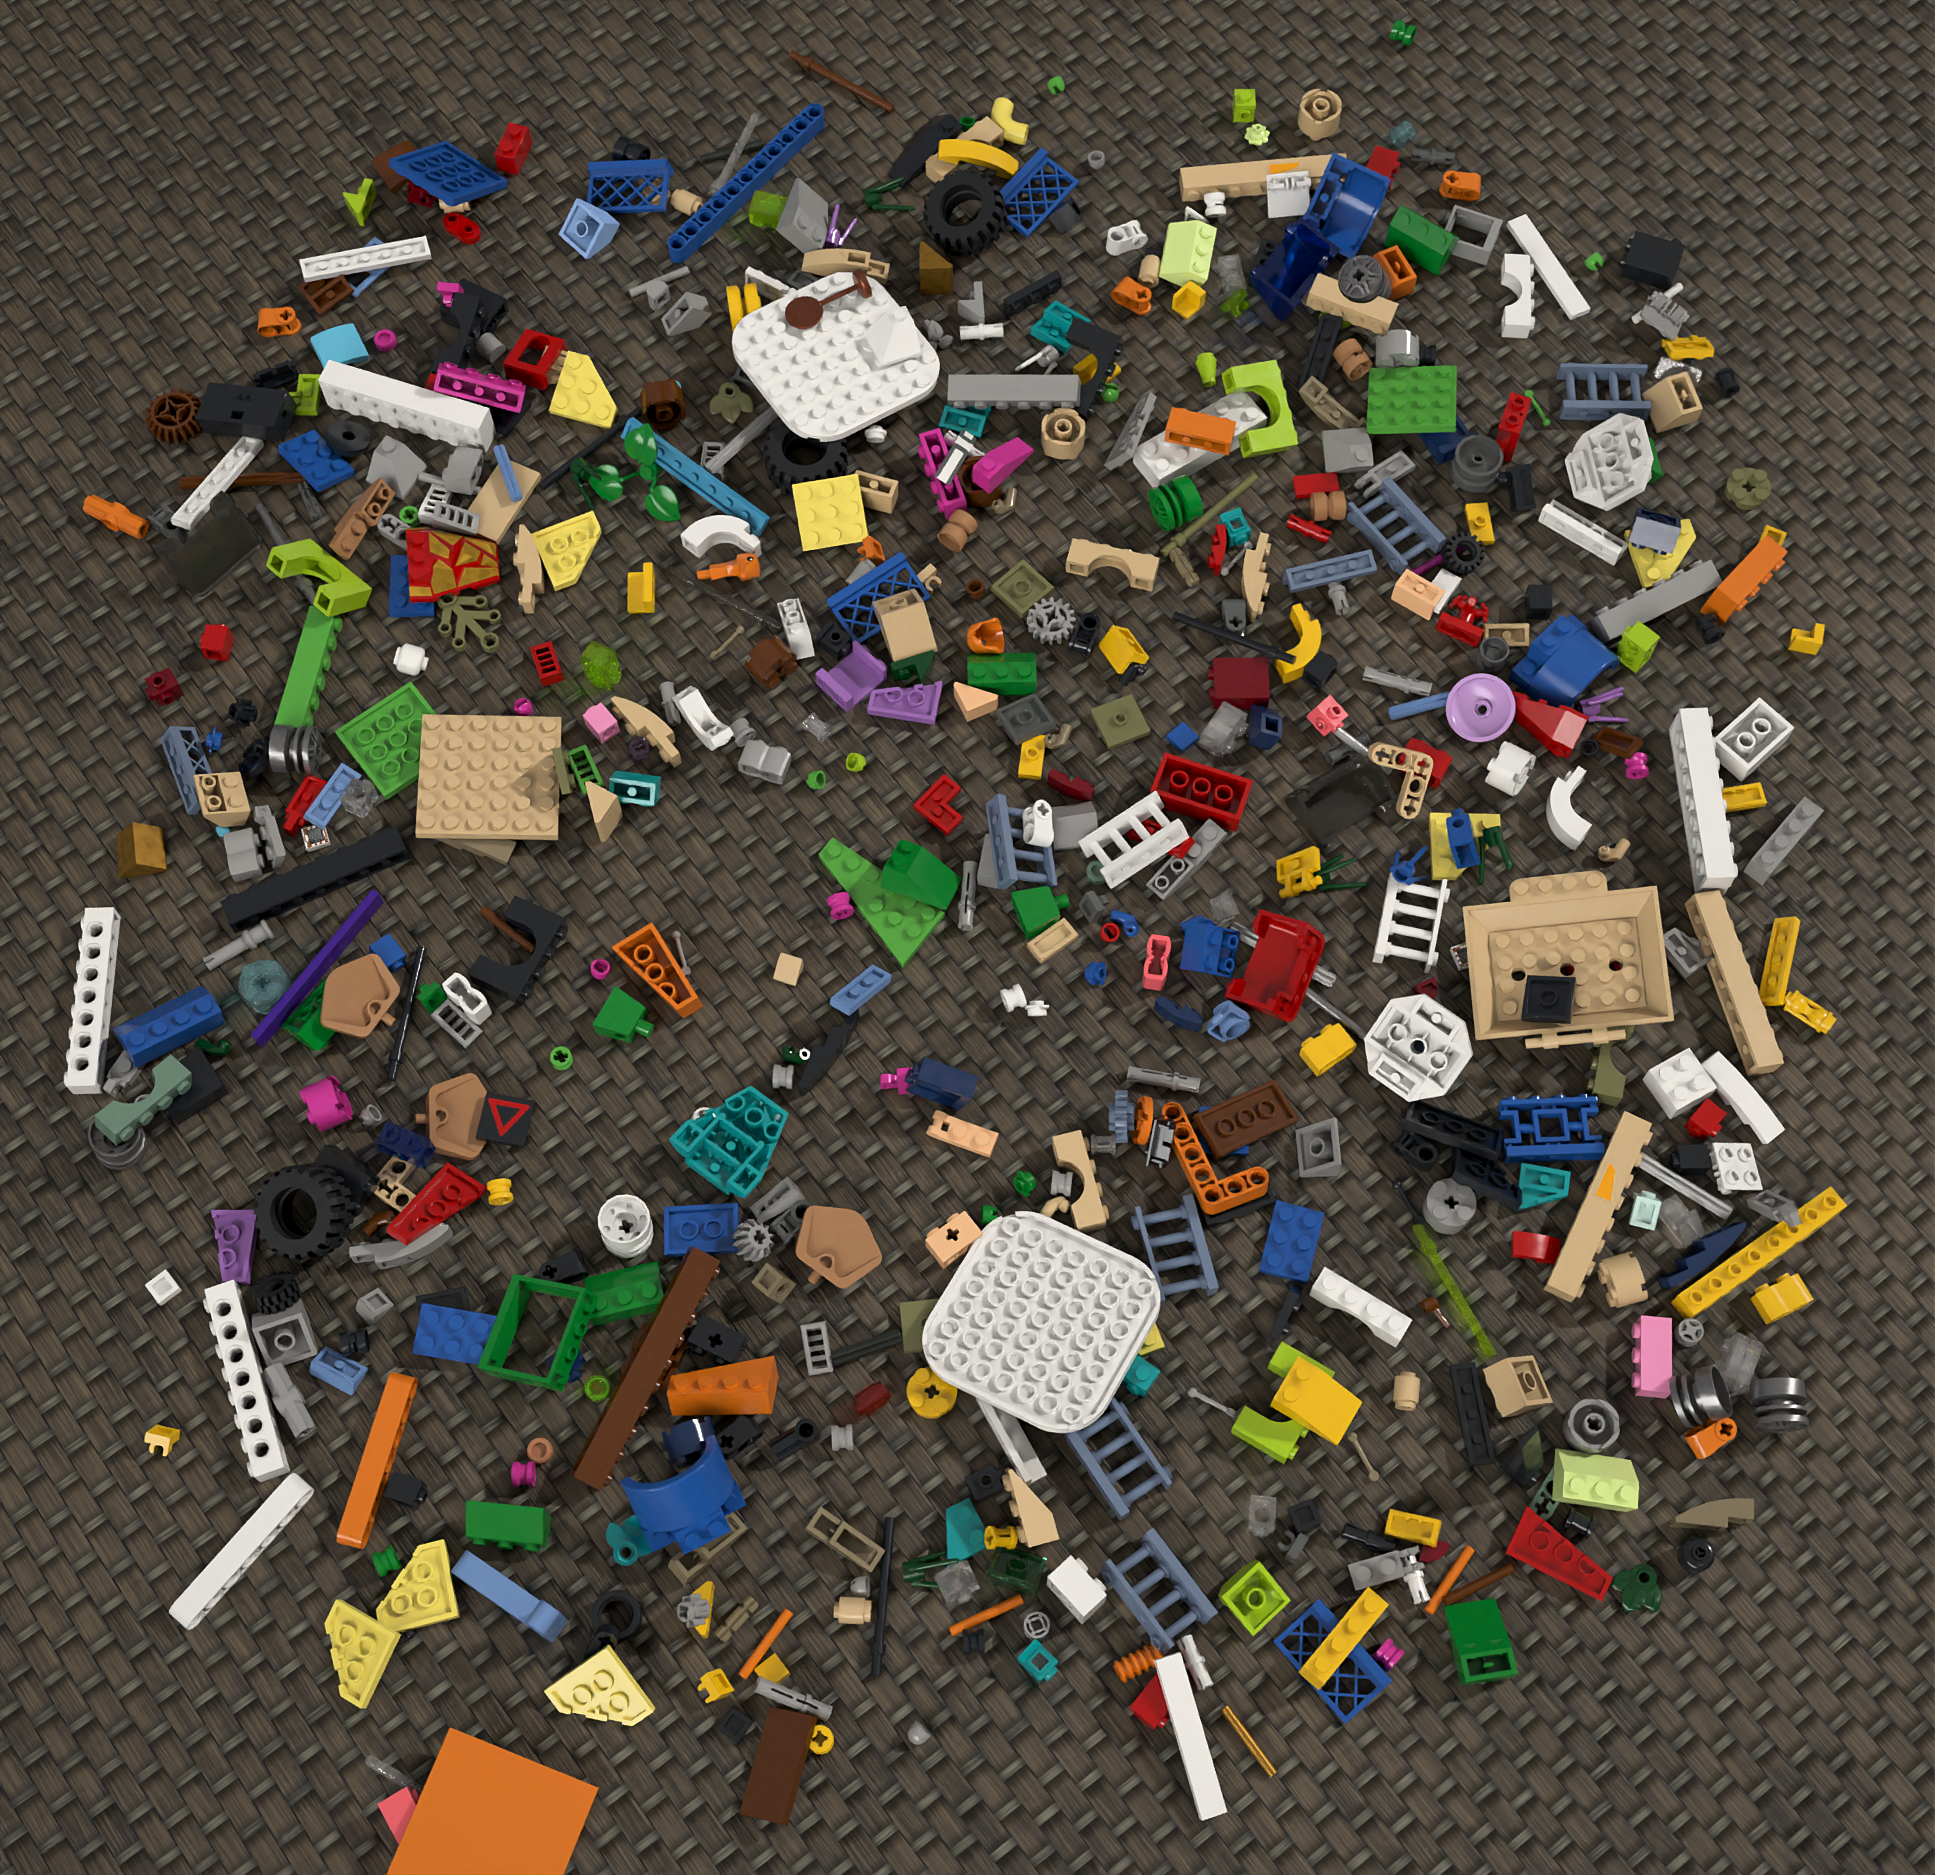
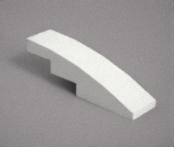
[1701,1051,1785,1144]

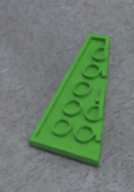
[818,837,945,969]

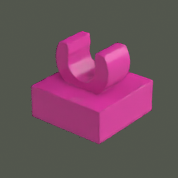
[437,282,464,307]

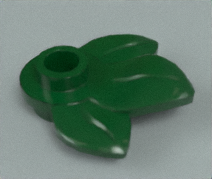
[1610,1563,1662,1613]

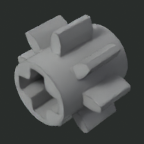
[677,1593,710,1628]

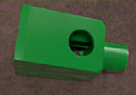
[1011,886,1070,940]
[593,986,655,1043]

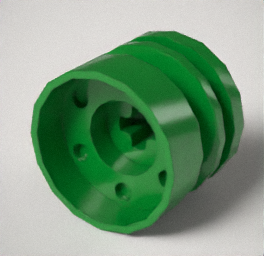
[1147,474,1203,532]

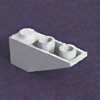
[777,598,815,660]

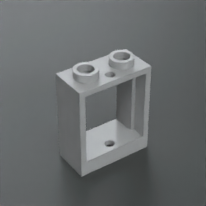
[1444,205,1503,265]

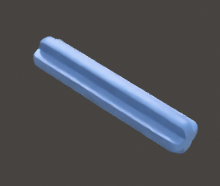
[493,444,523,502]
[1388,691,1450,720]

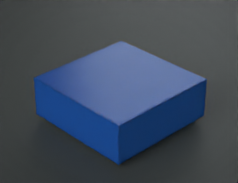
[1166,722,1199,754]

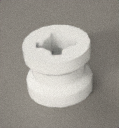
[1000,984,1027,1012]

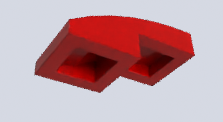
[1511,1231,1560,1264]

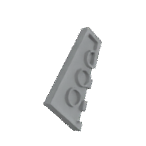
[1104,392,1157,470]

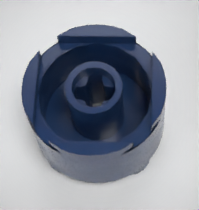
[661,1416,717,1468]

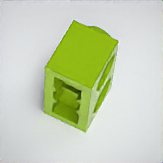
[1616,621,1660,673]

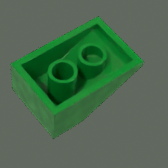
[881,839,962,910]

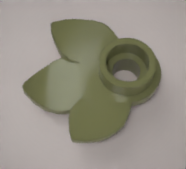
[710,382,753,425]

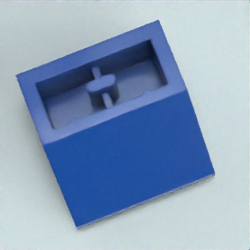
[1179,922,1240,978]

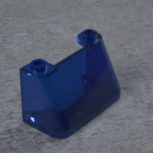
[1249,217,1340,323]

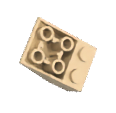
[1002,1468,1059,1547]

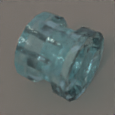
[1389,120,1416,147]

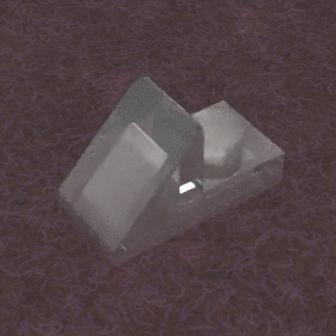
[1658,1194,1705,1249]

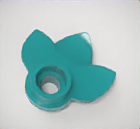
[606,1515,651,1566]

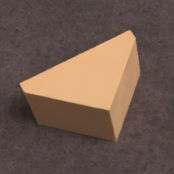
[954,682,998,722]

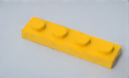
[1759,916,1800,1006]

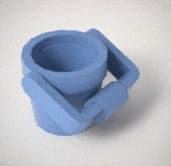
[1207,1000,1251,1042]

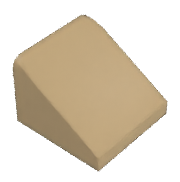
[773,953,804,986]

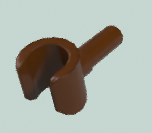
[1420,1297,1450,1328]

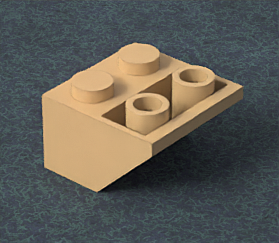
[1641,371,1703,433]
[193,772,250,827]

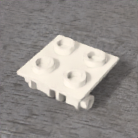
[1266,171,1311,218]
[1709,1143,1763,1195]

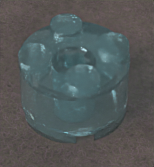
[238,960,292,1014]

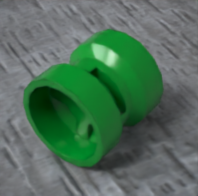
[1390,19,1417,47]

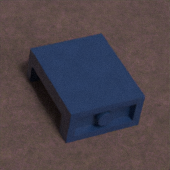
[1417,414,1478,466]

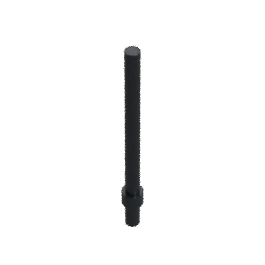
[538,406,642,491]
[1173,612,1296,665]
[386,946,427,1081]
[870,1517,895,1677]

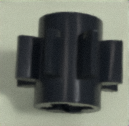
[228,698,258,727]

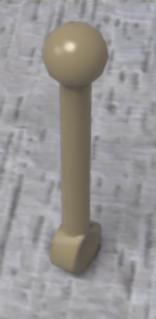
[710,625,745,660]
[1348,1432,1379,1482]

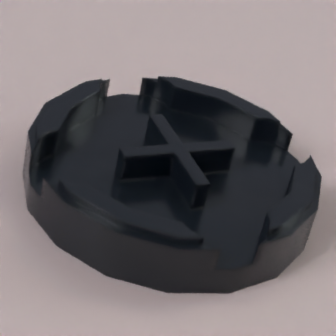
[239,736,270,778]

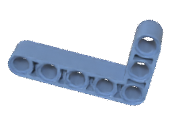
[451,1550,568,1643]

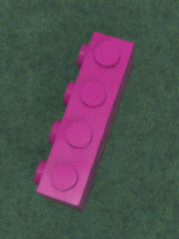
[433,362,526,413]
[917,428,967,520]

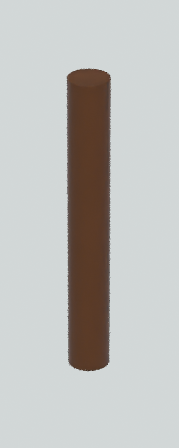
[480,906,536,954]
[1442,1563,1514,1606]

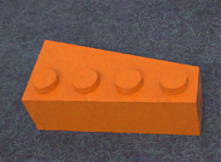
[612,922,704,1019]

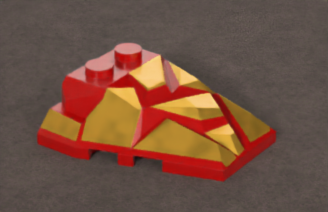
[406,527,500,603]

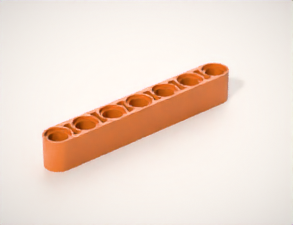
[337,1372,418,1549]

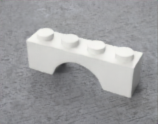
[1501,254,1535,338]
[1309,1267,1412,1348]

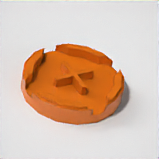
[1132,1096,1153,1145]

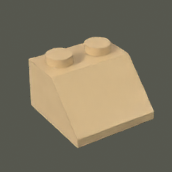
[1483,1355,1553,1417]

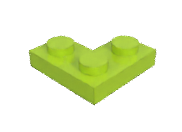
[289,374,321,416]

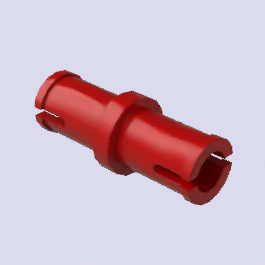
[1286,513,1332,544]

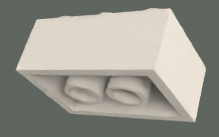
[1715,697,1795,782]

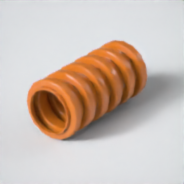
[1113,1642,1163,1683]

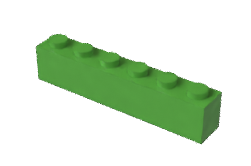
[274,606,342,730]

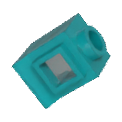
[1219,507,1251,547]
[1017,1638,1058,1684]

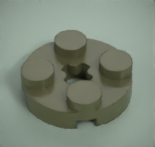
[1725,468,1771,510]

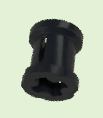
[1715,368,1740,397]
[1563,1506,1597,1539]

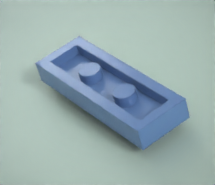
[303,763,362,830]
[830,964,892,1016]

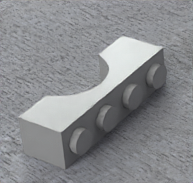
[1743,797,1824,886]

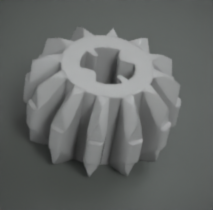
[732,1219,775,1262]

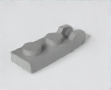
[1354,450,1416,499]
[1348,1546,1425,1591]

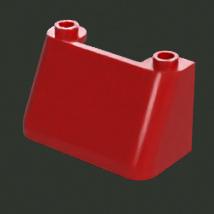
[1224,909,1325,1023]

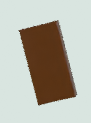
[1593,726,1643,760]

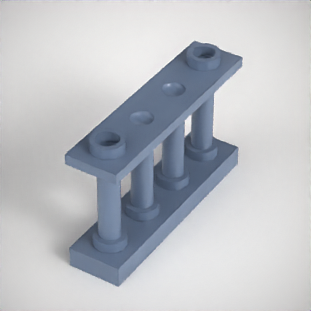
[1556,362,1651,421]
[1346,477,1446,576]
[985,794,1057,890]
[1131,1194,1219,1307]
[1063,1398,1173,1521]
[1100,1528,1218,1655]

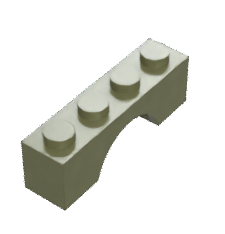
[1586,1025,1635,1107]

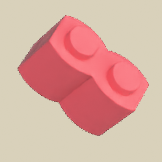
[1142,934,1171,991]

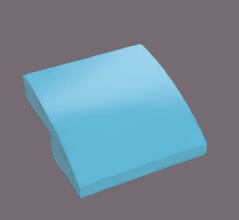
[310,323,369,368]

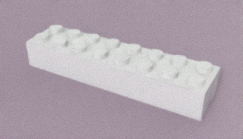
[318,360,496,453]
[1669,708,1738,896]

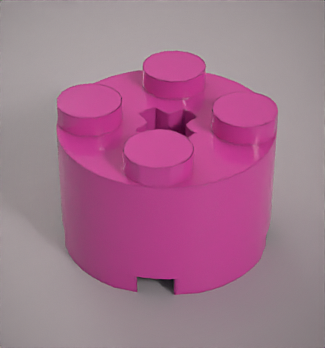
[300,1075,353,1132]

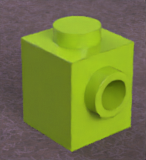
[1232,89,1256,122]

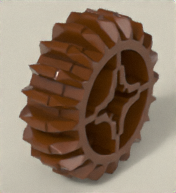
[145,388,201,445]

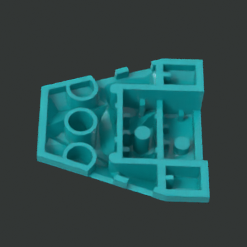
[669,1086,789,1198]

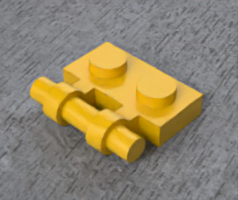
[1661,335,1714,360]
[1276,846,1322,898]

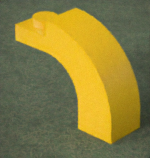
[1274,604,1321,684]

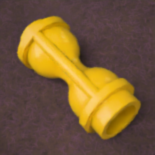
[1783,990,1837,1034]

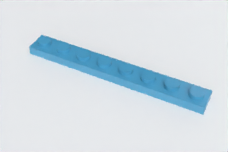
[621,417,770,537]

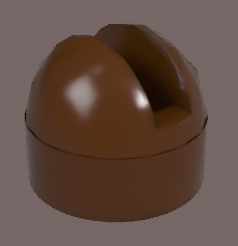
[966,579,985,599]

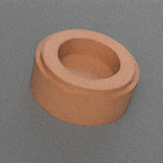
[527,1438,554,1465]

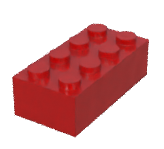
[1150,752,1253,832]

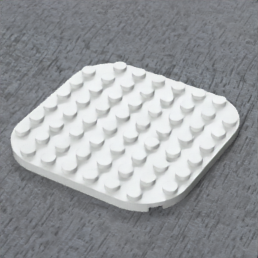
[732,272,940,442]
[922,1211,1161,1433]

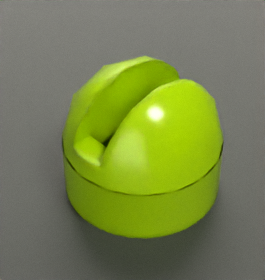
[846,753,866,772]

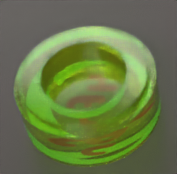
[584,1375,611,1402]

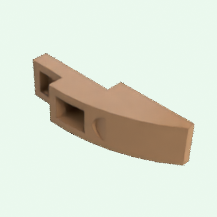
[329,478,396,560]

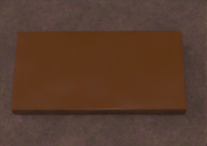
[1193,1079,1299,1159]
[739,1707,817,1826]

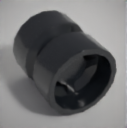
[612,135,651,161]

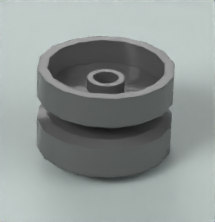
[1450,435,1504,493]

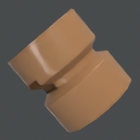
[1333,338,1373,380]
[1310,491,1346,522]
[937,509,978,552]

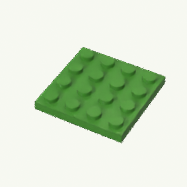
[1367,365,1457,434]
[334,682,437,800]

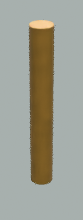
[1220,1705,1278,1778]

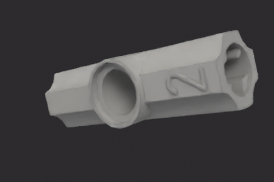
[261,1362,317,1439]

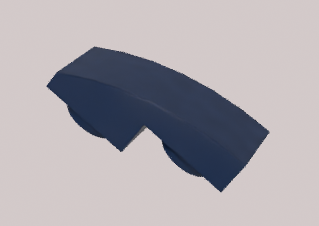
[1154,995,1203,1032]

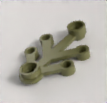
[437,593,502,653]

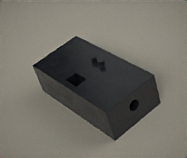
[195,382,297,442]

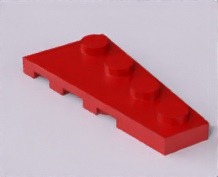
[386,1162,487,1246]
[1505,1506,1613,1602]

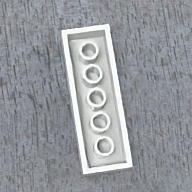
[1133,392,1267,487]

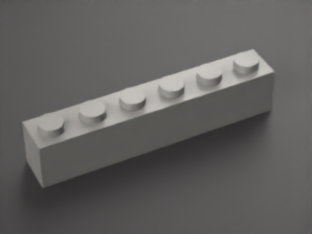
[947,375,1081,410]
[1590,560,1723,644]

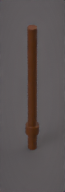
[789,50,895,113]

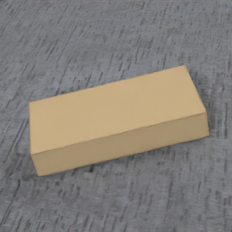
[1027,918,1079,964]

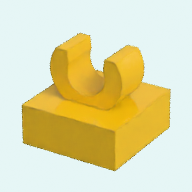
[144,1424,180,1456]
[698,1668,734,1703]

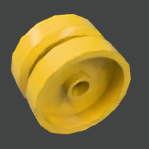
[726,283,762,332]

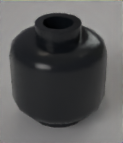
[1677,1537,1715,1574]

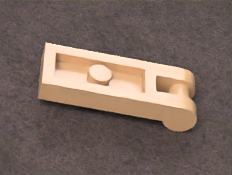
[926,1110,998,1158]

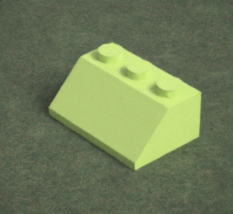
[1158,220,1217,287]
[1552,1449,1639,1512]

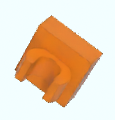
[857,536,885,566]

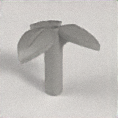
[922,320,954,351]

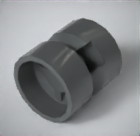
[1475,636,1509,676]

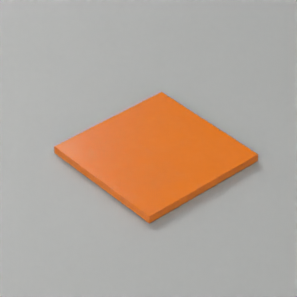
[386,1727,598,1875]

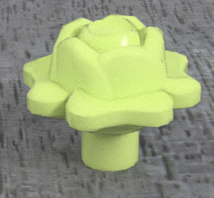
[1245,124,1270,146]

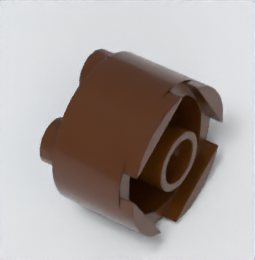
[640,379,686,430]
[958,456,1002,508]
[744,635,798,690]

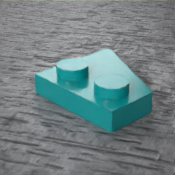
[1517,1163,1571,1211]
[945,1498,987,1568]

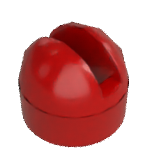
[1099,923,1120,942]

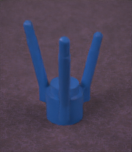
[1389,846,1428,886]

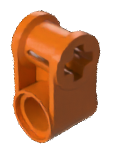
[1439,170,1481,202]
[1111,277,1152,315]
[257,307,301,337]
[1684,1418,1737,1459]

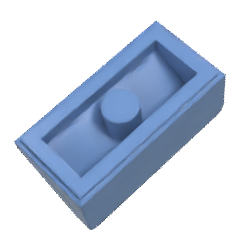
[310,1346,368,1395]

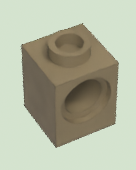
[751,1263,796,1304]

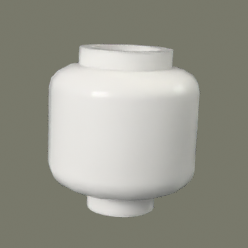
[393,643,429,676]

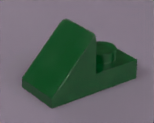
[890,650,935,686]

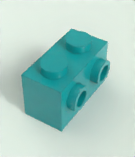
[609,771,661,807]
[1122,1355,1160,1398]

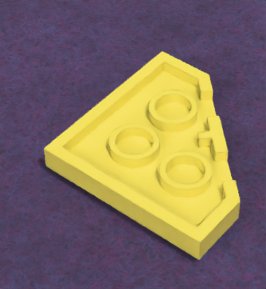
[549,351,618,429]
[531,511,602,591]
[1624,519,1696,591]
[1429,813,1501,880]
[376,1539,459,1633]
[324,1599,401,1708]
[544,1644,655,1726]

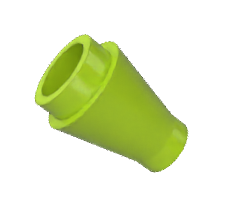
[1195,352,1217,387]

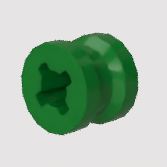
[371,1544,401,1577]

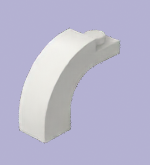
[681,515,762,558]
[672,686,734,750]
[1546,766,1592,851]

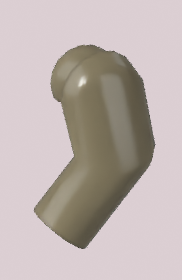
[992,487,1017,514]
[1044,723,1072,749]

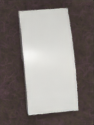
[1432,568,1462,614]

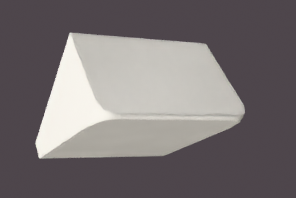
[1184,206,1209,224]

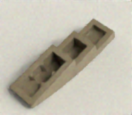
[435,838,516,865]

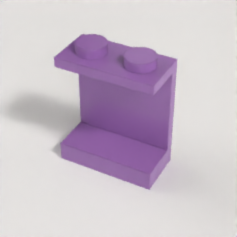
[815,640,887,713]

